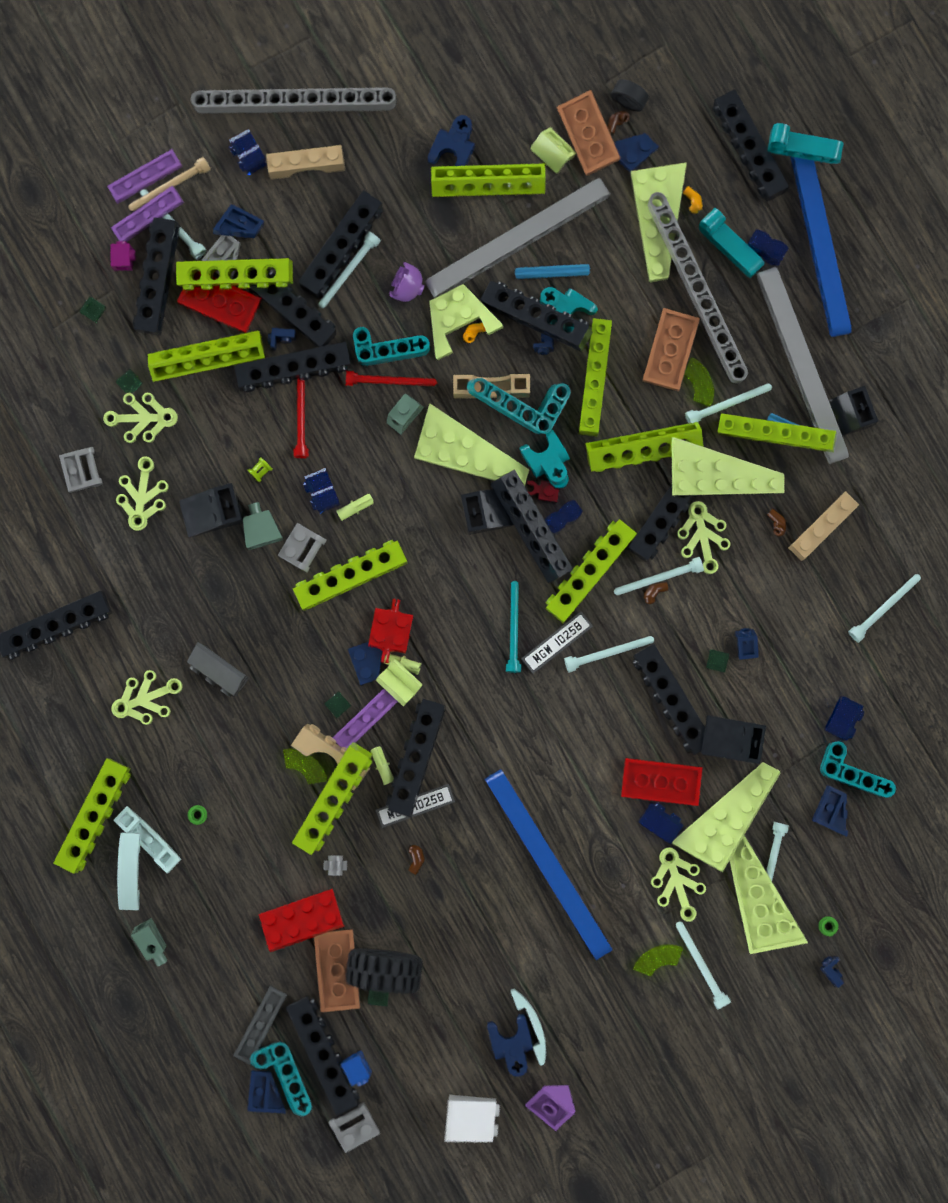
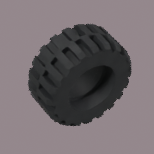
[345,948,423,993]

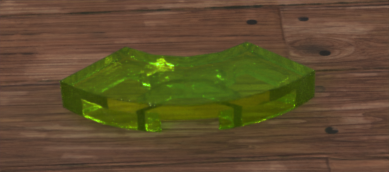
[684,357,714,407]
[283,749,327,784]
[633,944,684,976]

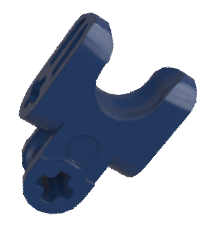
[428,115,475,166]
[487,1013,534,1077]

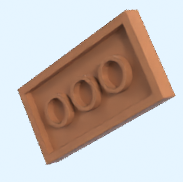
[557,90,621,176]
[642,308,700,391]
[314,929,360,1012]

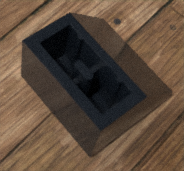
[829,386,878,437]

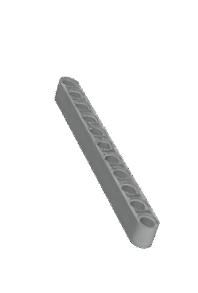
[191,88,396,113]
[425,178,610,298]
[648,192,748,384]
[757,267,849,464]

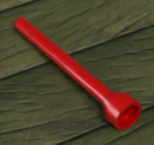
[346,371,437,386]
[293,378,309,459]

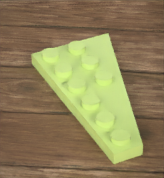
[631,162,687,282]
[414,404,529,486]
[672,437,784,495]
[671,762,780,872]
[729,835,808,954]

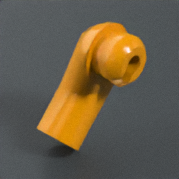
[683,186,702,214]
[463,323,486,343]

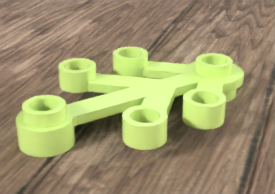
[103,393,178,443]
[116,457,169,531]
[677,501,730,574]
[111,670,183,725]
[651,848,706,922]

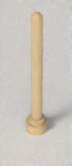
[129,157,211,211]

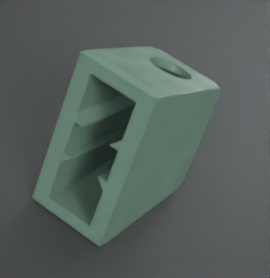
[386,394,424,435]
[243,502,283,550]
[131,918,168,966]

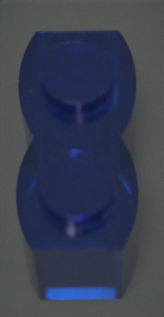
[228,129,267,175]
[747,230,789,266]
[303,468,341,513]
[545,500,583,536]
[824,696,865,741]
[638,802,684,844]

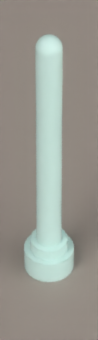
[140,189,206,260]
[318,231,381,308]
[685,384,772,424]
[614,557,704,595]
[848,574,921,643]
[564,636,654,673]
[766,822,789,881]
[676,922,731,1009]

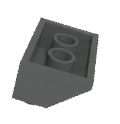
[187,642,249,697]

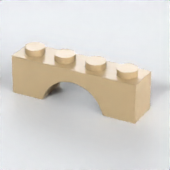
[266,145,345,179]
[453,374,530,398]
[788,491,859,561]
[291,724,370,790]

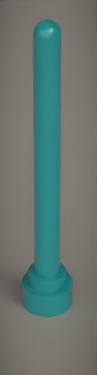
[506,581,521,673]

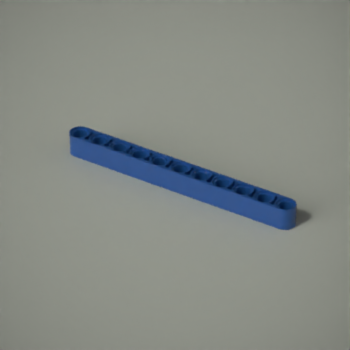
[790,156,851,337]
[485,769,612,960]

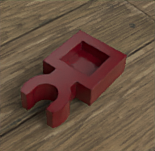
[527,480,559,503]

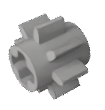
[324,855,347,876]

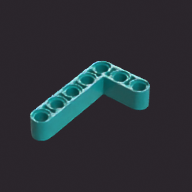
[467,378,570,434]

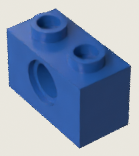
[341,1050,372,1086]

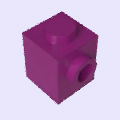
[110,241,136,271]

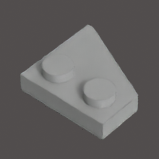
[201,235,240,279]

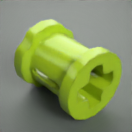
[247,457,273,483]

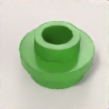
[188,805,207,825]
[818,916,838,936]

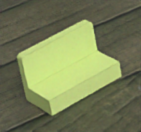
[531,127,577,173]
[376,659,422,706]

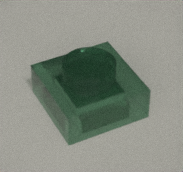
[79,296,106,323]
[116,369,143,394]
[706,649,729,673]
[325,691,352,719]
[368,990,389,1006]

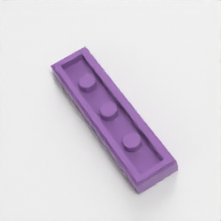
[107,149,182,204]
[111,186,184,242]
[333,689,398,748]

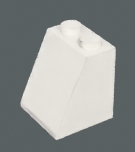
[445,1095,500,1142]

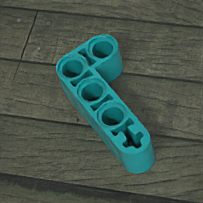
[768,123,844,164]
[698,208,765,278]
[353,327,430,366]
[820,741,896,797]
[250,1042,312,1116]

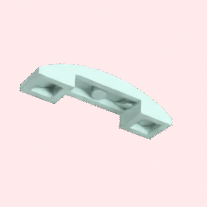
[114,806,181,874]
[117,832,141,910]
[511,989,546,1066]

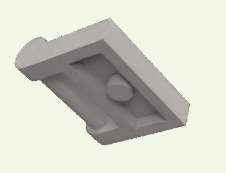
[59,447,103,493]
[278,523,327,573]
[329,1102,380,1153]

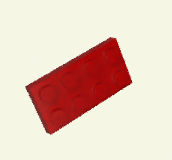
[177,271,262,333]
[621,758,703,806]
[259,889,344,952]

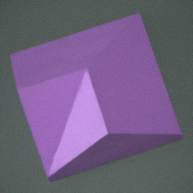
[525,1085,575,1131]

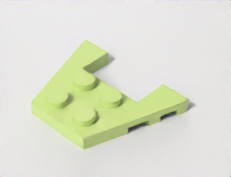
[430,284,504,360]

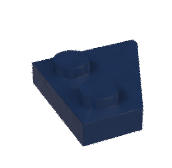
[614,133,659,174]
[213,204,264,238]
[348,642,382,685]
[812,785,848,837]
[247,1070,286,1114]

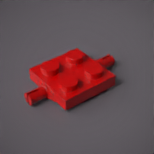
[368,599,413,663]

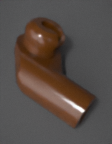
[607,111,630,135]
[767,509,786,536]
[644,582,668,604]
[408,845,425,875]

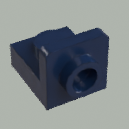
[268,328,296,350]
[533,333,554,355]
[735,628,759,660]
[820,956,844,988]

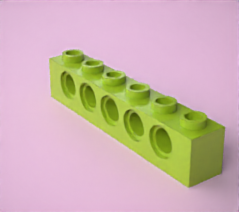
[431,164,545,197]
[176,258,293,290]
[579,318,612,437]
[148,331,265,382]
[718,413,837,453]
[586,422,704,472]
[546,519,637,623]
[293,540,408,611]
[292,742,373,855]
[53,758,131,874]

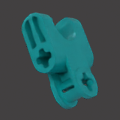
[540,287,598,333]
[520,429,570,489]

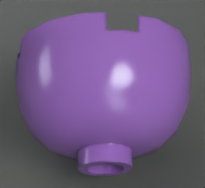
[390,262,424,302]

